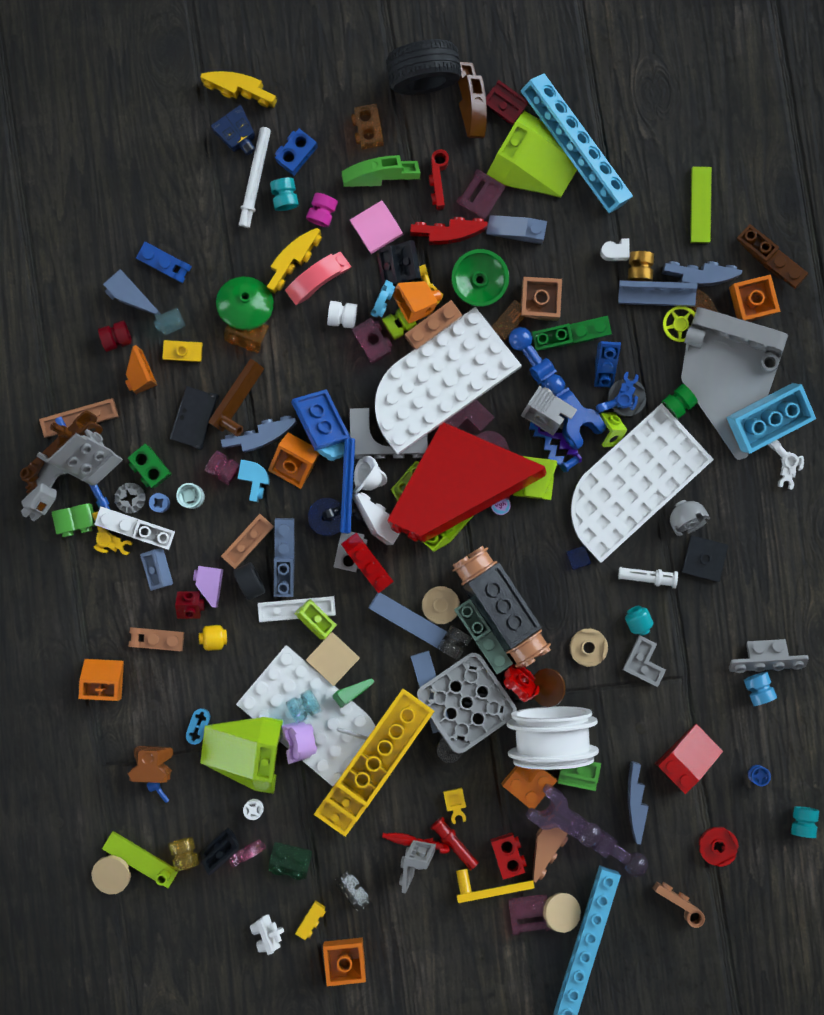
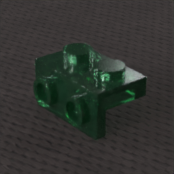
[268,842,312,880]

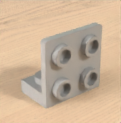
[399,840,436,893]

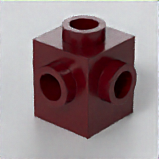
[175,591,205,619]

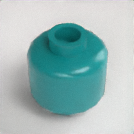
[625,606,654,636]

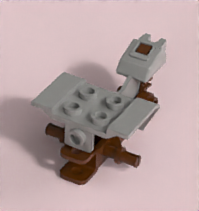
[20,411,123,521]

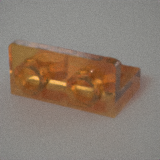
[224,324,269,353]

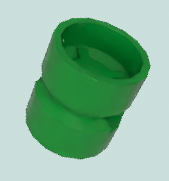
[661,384,698,420]

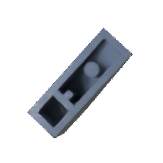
[486,215,547,245]
[103,269,162,317]

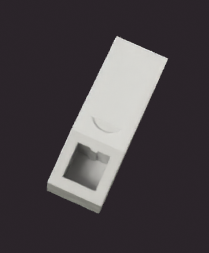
[352,492,399,545]

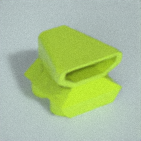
[513,456,557,500]

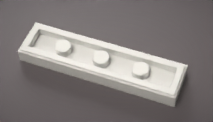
[258,596,336,622]

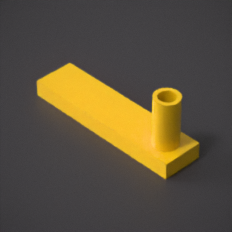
[456,869,535,903]

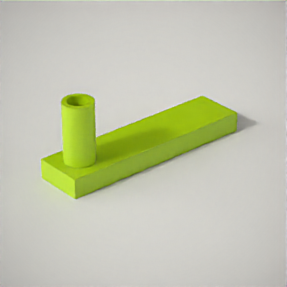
[102,831,179,888]

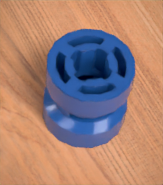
[748,765,771,786]

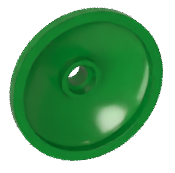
[452,249,509,307]
[216,276,274,330]

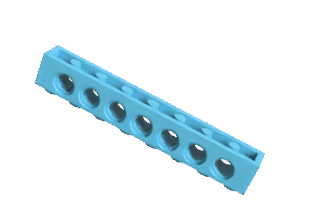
[520,74,633,213]
[553,865,621,1015]

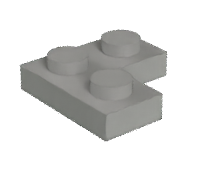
[622,635,666,687]

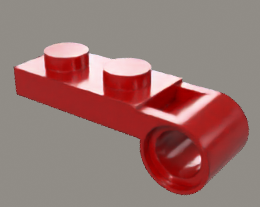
[429,149,449,210]

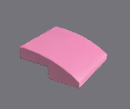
[350,201,403,254]

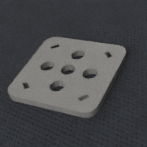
[417,653,517,754]

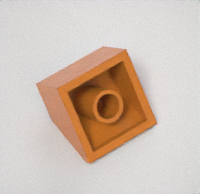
[268,432,320,489]

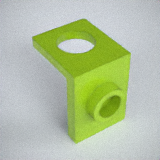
[600,412,627,447]

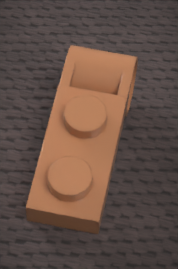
[653,881,705,928]

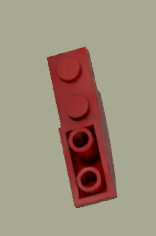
[410,217,488,245]

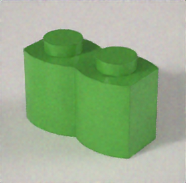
[52,503,96,537]

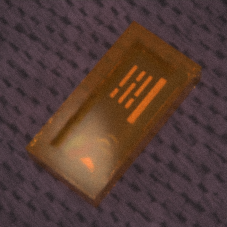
[492,300,525,341]

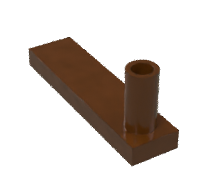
[208,358,265,436]

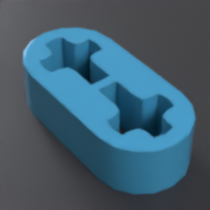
[186,708,210,745]

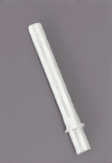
[239,127,271,228]

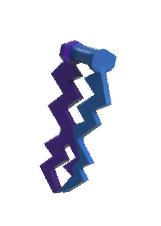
[529,422,582,472]

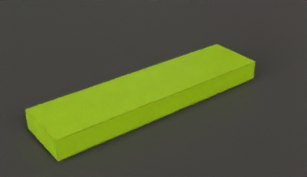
[690,167,712,244]

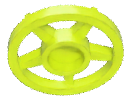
[663,306,695,342]

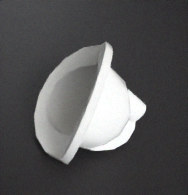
[354,456,387,493]

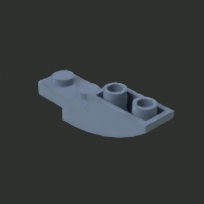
[661,261,742,287]
[221,416,297,453]
[274,518,295,597]

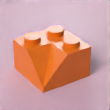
[729,274,780,322]
[501,766,557,811]
[323,937,366,986]

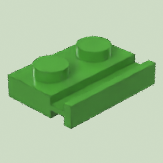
[557,762,601,791]

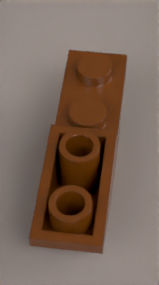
[458,62,487,139]
[737,224,808,289]

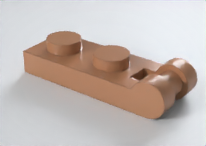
[128,627,184,651]

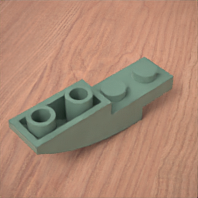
[454,599,513,675]

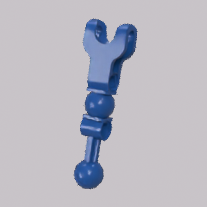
[509,327,606,450]

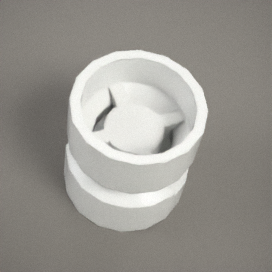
[327,301,357,329]

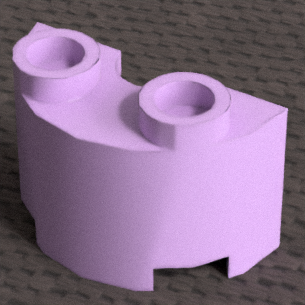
[282,721,317,764]

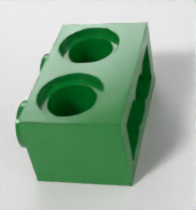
[128,443,172,489]

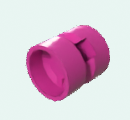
[306,193,338,228]

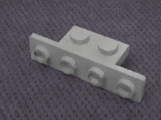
[729,639,809,673]

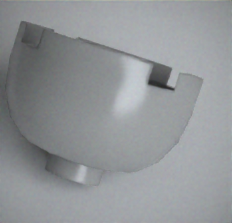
[670,500,710,536]

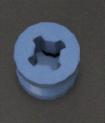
[149,493,170,513]

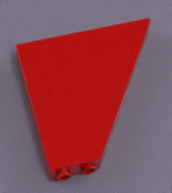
[387,423,547,542]

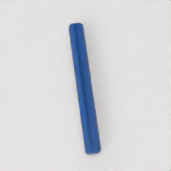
[340,438,355,534]

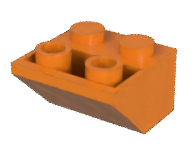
[78,659,124,701]

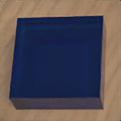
[566,546,591,570]

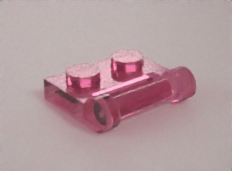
[456,169,506,220]
[508,894,552,935]

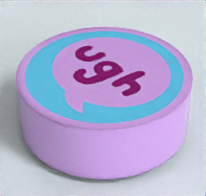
[491,499,511,515]

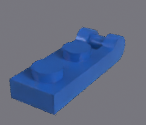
[136,242,192,284]

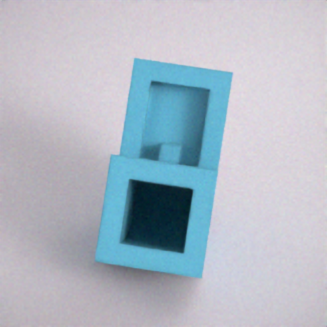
[238,460,270,502]

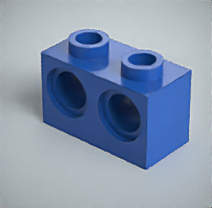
[275,128,318,176]

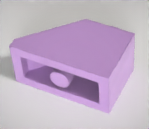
[193,566,223,607]

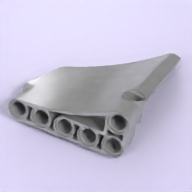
[681,307,788,460]

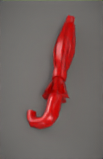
[382,833,450,854]

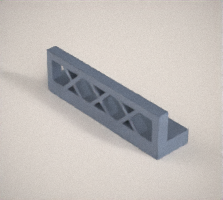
[618,280,697,307]

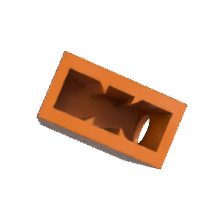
[392,281,442,324]

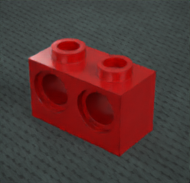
[490,832,527,880]

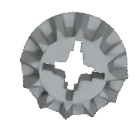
[114,483,145,513]

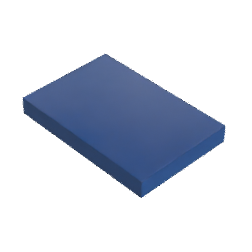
[291,389,351,451]

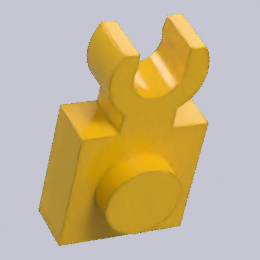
[443,787,466,824]

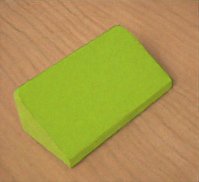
[294,599,337,639]

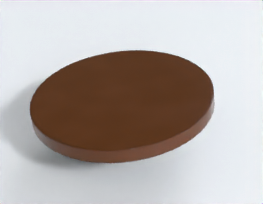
[534,668,565,707]

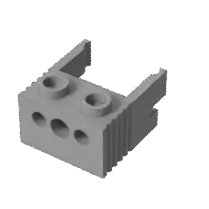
[521,386,577,436]

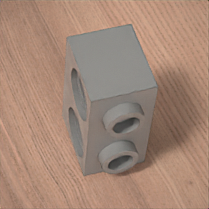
[334,532,368,572]

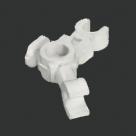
[768,440,804,489]

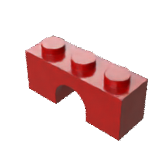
[341,532,394,593]

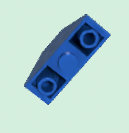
[594,341,621,388]

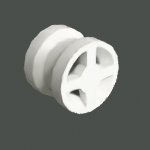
[243,799,264,820]

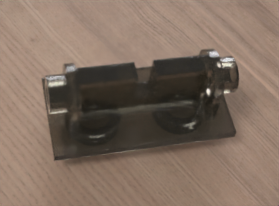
[335,870,371,910]

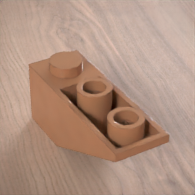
[532,818,568,883]

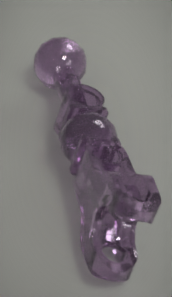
[526,784,648,877]

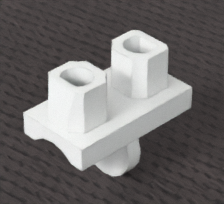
[250,914,284,955]

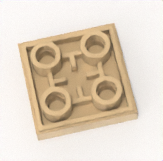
[306,632,360,686]

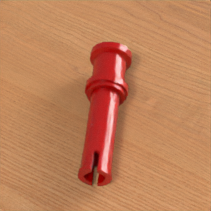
[430,817,479,870]

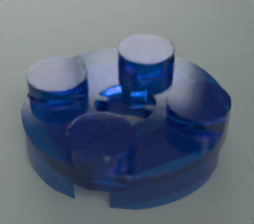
[308,498,341,536]

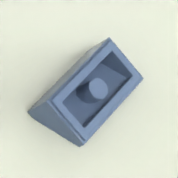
[140,548,173,591]

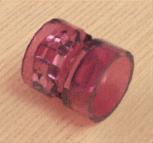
[205,450,240,485]

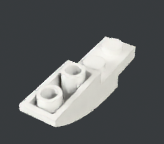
[94,506,175,550]

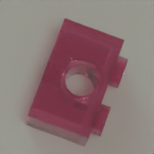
[352,317,393,364]

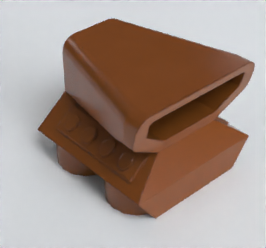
[127,746,173,783]

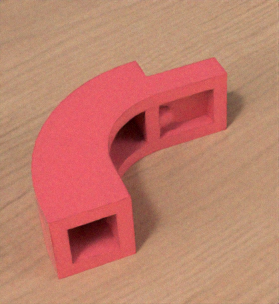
[285,251,351,305]

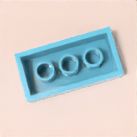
[726,383,816,454]

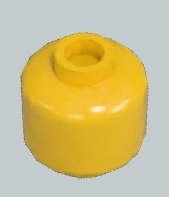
[199,625,227,651]

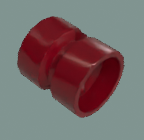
[98,320,132,352]

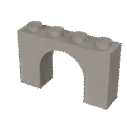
[350,408,428,459]

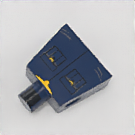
[211,105,256,155]

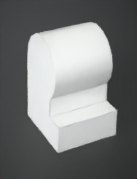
[600,238,630,261]

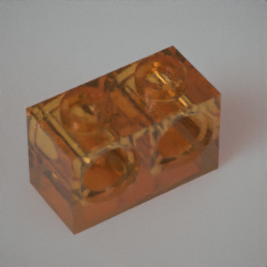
[351,104,384,150]

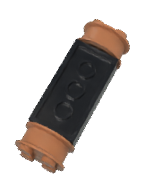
[452,546,551,668]

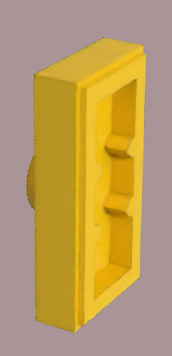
[163,340,203,362]

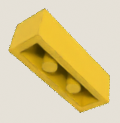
[295,900,326,940]

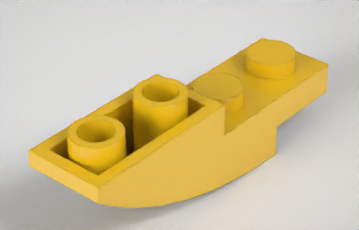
[200,71,277,108]
[267,228,322,294]

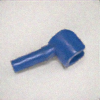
[147,782,169,803]

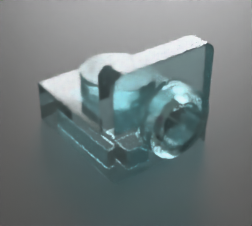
[154,308,186,335]

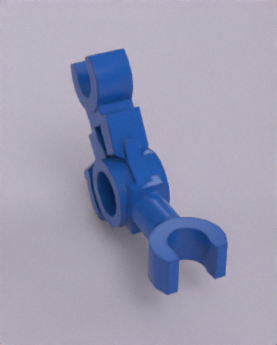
[595,372,639,413]

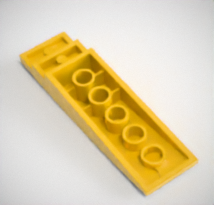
[314,689,435,837]

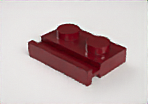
[486,80,529,125]

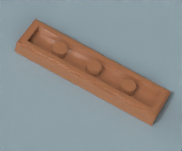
[39,398,119,438]

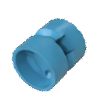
[744,672,777,706]

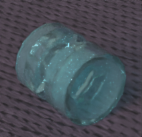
[286,689,322,724]

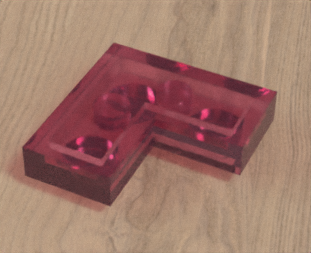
[445,399,495,431]

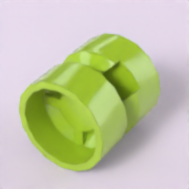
[382,308,417,340]

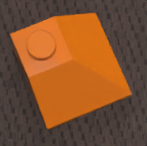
[125,345,157,394]

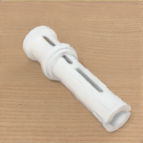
[618,567,678,589]

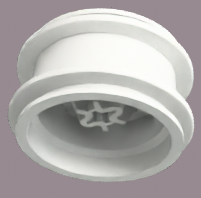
[507,706,599,770]

